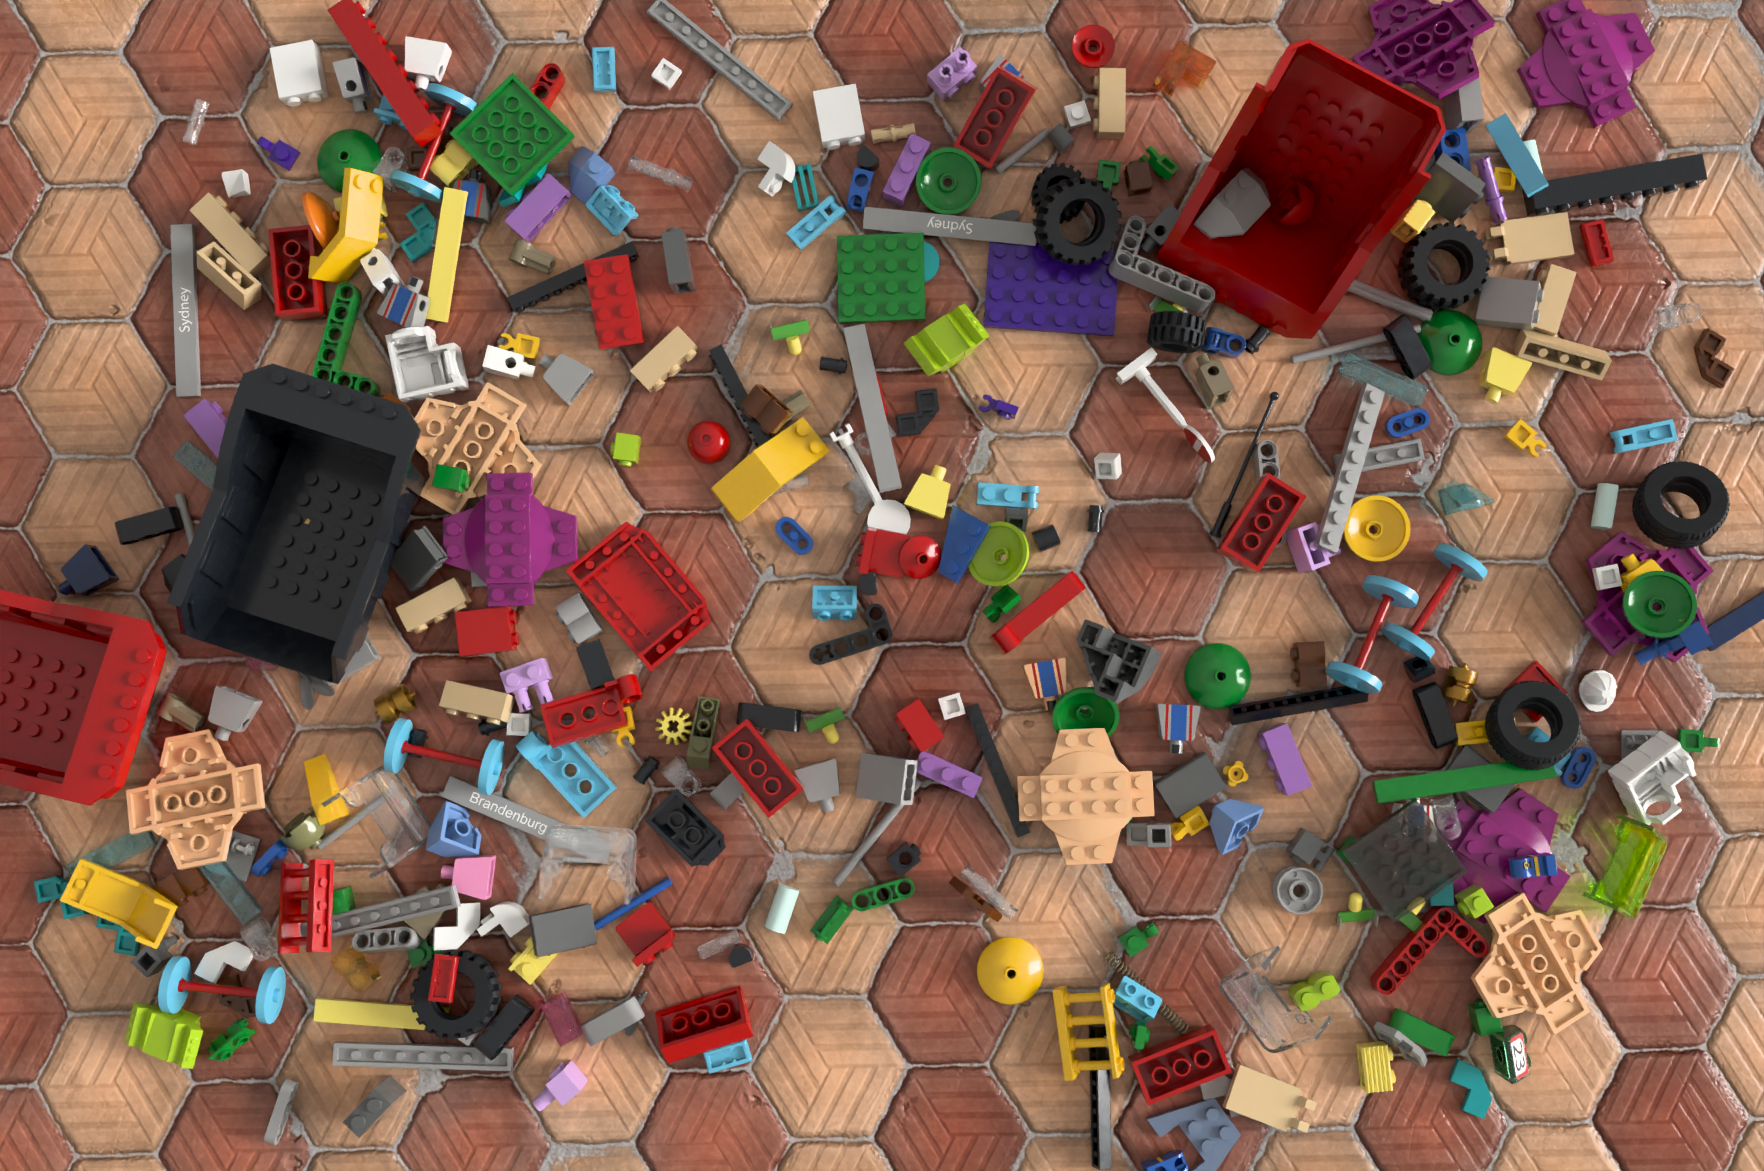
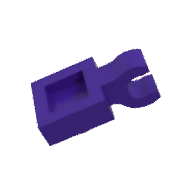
[257,136,300,171]
[978,395,1019,420]

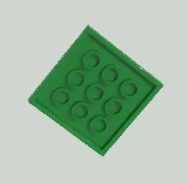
[449,73,575,197]
[837,233,926,324]

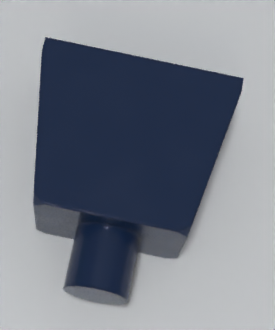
[58,544,119,596]

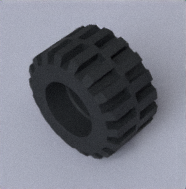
[1031,163,1085,224]
[1146,311,1206,353]

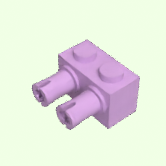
[927,47,977,101]
[1286,522,1341,573]
[500,658,554,713]
[532,1060,588,1111]

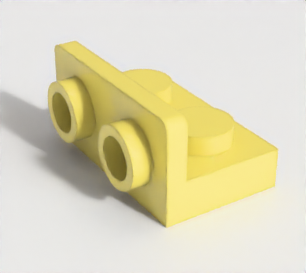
[508,936,558,985]

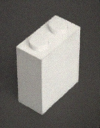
[270,40,329,107]
[813,84,865,150]

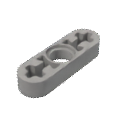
[264,1079,299,1145]

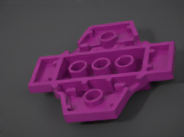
[1352,0,1495,100]
[1517,0,1655,128]
[443,473,578,607]
[1581,531,1713,662]
[1435,788,1571,924]

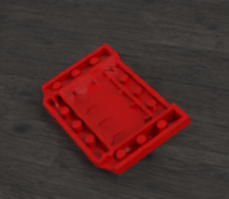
[565,522,711,672]

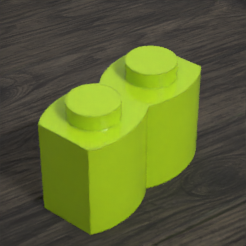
[1287,971,1341,1011]

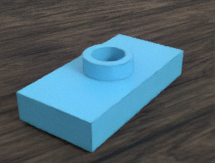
[592,47,616,92]
[703,1039,752,1074]

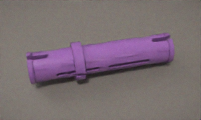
[1475,156,1508,223]

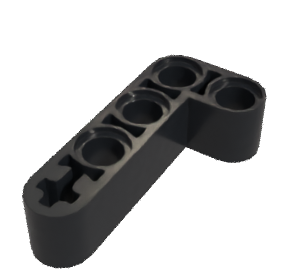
[809,604,892,665]

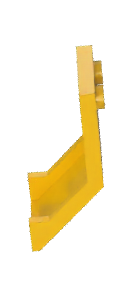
[308,168,384,284]
[711,417,830,523]
[60,858,178,949]

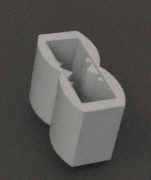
[555,593,604,645]

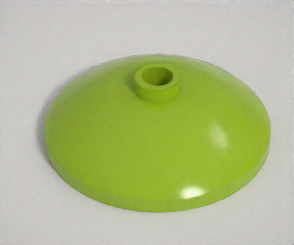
[968,521,1029,587]

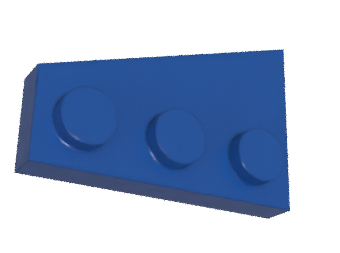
[938,505,991,584]

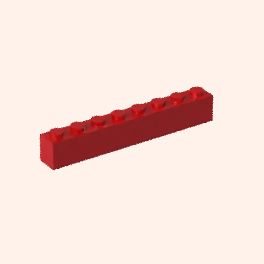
[328,0,443,148]

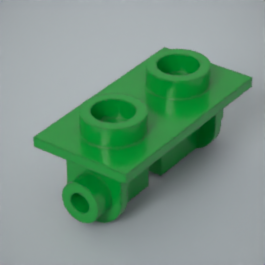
[810,895,854,944]
[208,1018,257,1061]

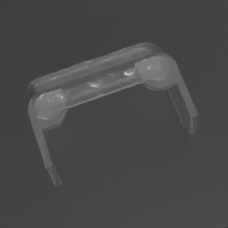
[322,765,431,879]
[539,824,637,905]
[1219,946,1332,1053]

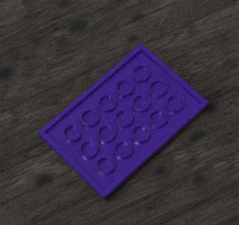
[983,241,1118,337]

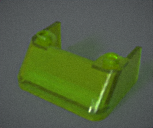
[1582,813,1668,920]

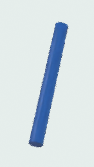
[594,877,673,930]

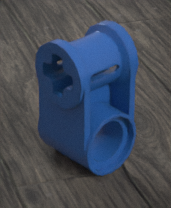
[1201,327,1246,358]

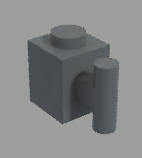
[1286,828,1335,872]
[130,936,177,977]

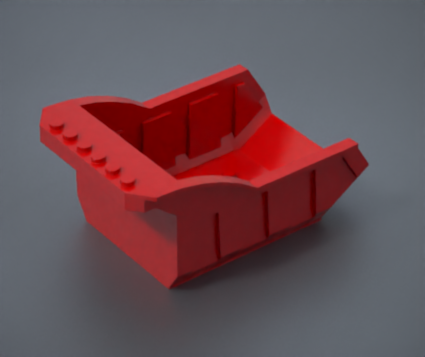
[1157,39,1446,339]
[0,590,167,806]

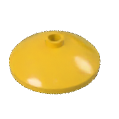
[1343,495,1410,562]
[977,937,1043,1005]

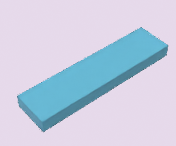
[1485,113,1549,197]

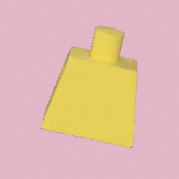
[1478,347,1532,404]
[904,465,951,521]

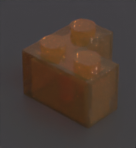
[1153,40,1217,96]

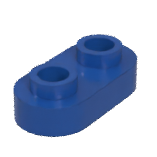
[1385,408,1430,438]
[775,517,813,555]
[1560,747,1596,789]
[250,840,289,877]

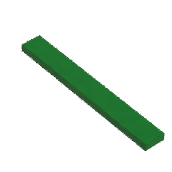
[1372,762,1557,804]

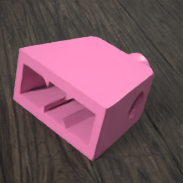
[441,855,496,900]

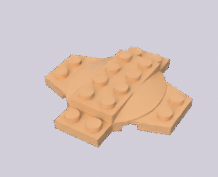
[414,382,542,515]
[1017,728,1155,865]
[126,729,265,870]
[1470,892,1603,1035]

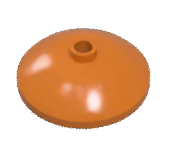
[302,191,340,249]

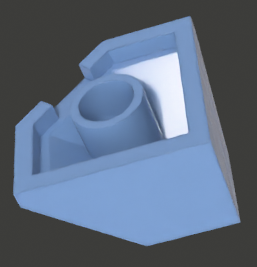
[568,146,615,204]
[1209,799,1264,855]
[425,801,481,857]

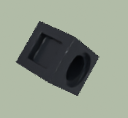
[886,841,922,877]

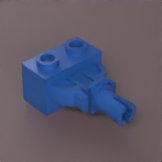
[1634,617,1713,665]

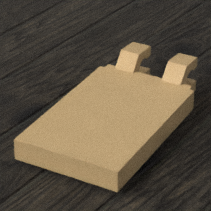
[1484,212,1574,265]
[1222,1064,1317,1133]

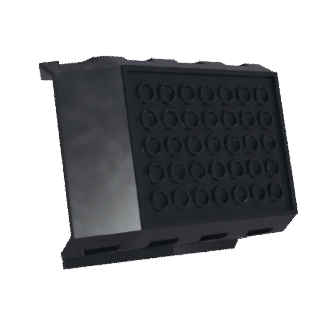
[167,364,426,684]

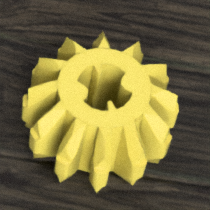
[655,707,693,745]

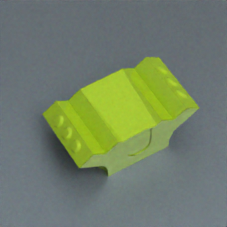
[904,304,990,376]
[124,1002,203,1069]

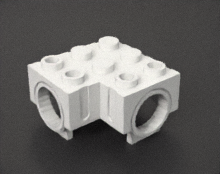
[385,326,469,403]
[1608,731,1697,827]

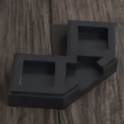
[896,388,939,438]

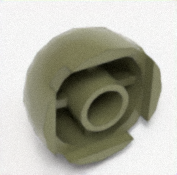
[278,807,325,850]

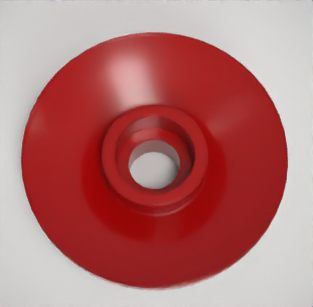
[1072,25,1115,68]
[898,535,941,579]

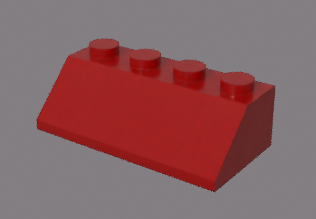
[655,986,754,1063]

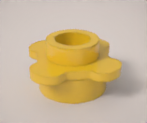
[1223,761,1248,786]

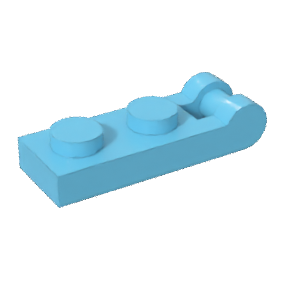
[786,195,847,251]
[1610,419,1678,454]
[976,482,1039,509]

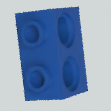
[1434,128,1471,172]

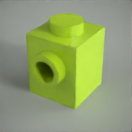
[610,433,642,467]
[1454,884,1494,919]

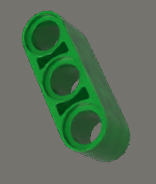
[852,876,914,911]
[1387,1008,1456,1057]

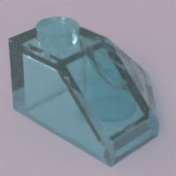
[1437,481,1494,516]

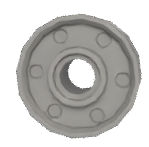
[1272,865,1323,915]

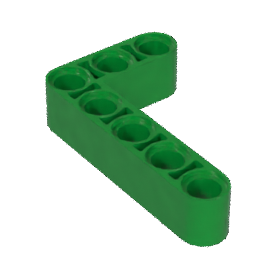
[312,282,380,397]

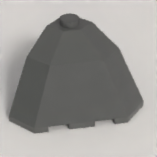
[1076,619,1161,703]

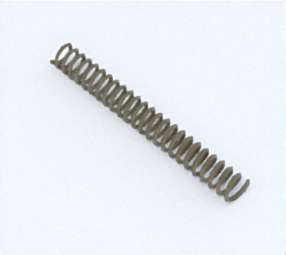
[1103,952,1189,1035]

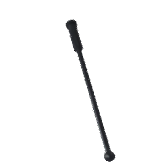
[1209,392,1279,538]

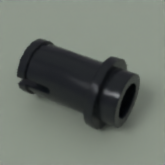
[1245,326,1270,354]
[819,356,847,375]
[1087,505,1105,532]
[478,719,507,736]
[408,729,429,758]
[633,755,660,785]

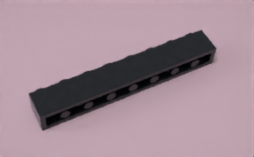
[1522,154,1707,216]

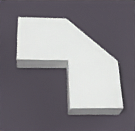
[433,902,480,951]
[194,941,256,984]

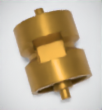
[1442,663,1479,707]
[374,684,417,724]

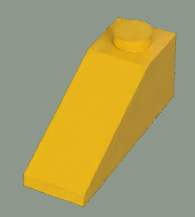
[304,753,349,825]

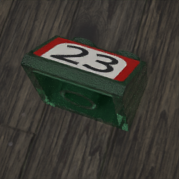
[1489,1025,1531,1084]

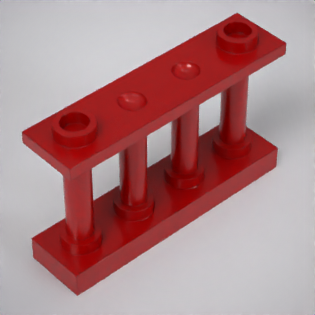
[277,859,334,954]

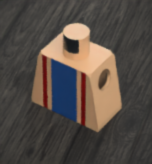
[1022,658,1066,710]

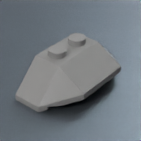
[1193,167,1271,239]

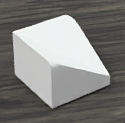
[222,169,251,198]
[1094,453,1122,480]

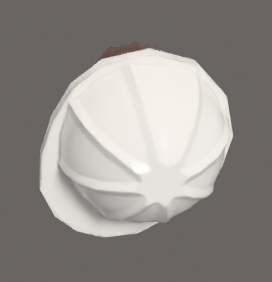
[1578,669,1617,712]

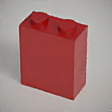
[455,606,519,657]

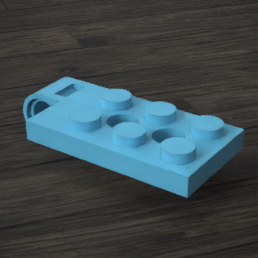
[516,730,618,818]

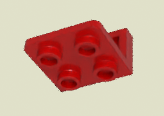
[855,527,910,578]
[616,902,676,967]

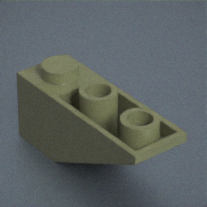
[686,696,720,769]

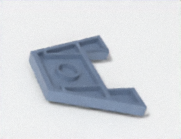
[1146,1098,1241,1171]

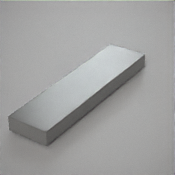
[1333,438,1425,472]

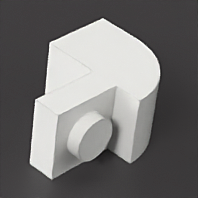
[758,141,795,197]
[476,901,530,938]

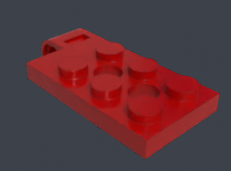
[540,674,643,748]

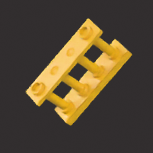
[1052,983,1125,1081]

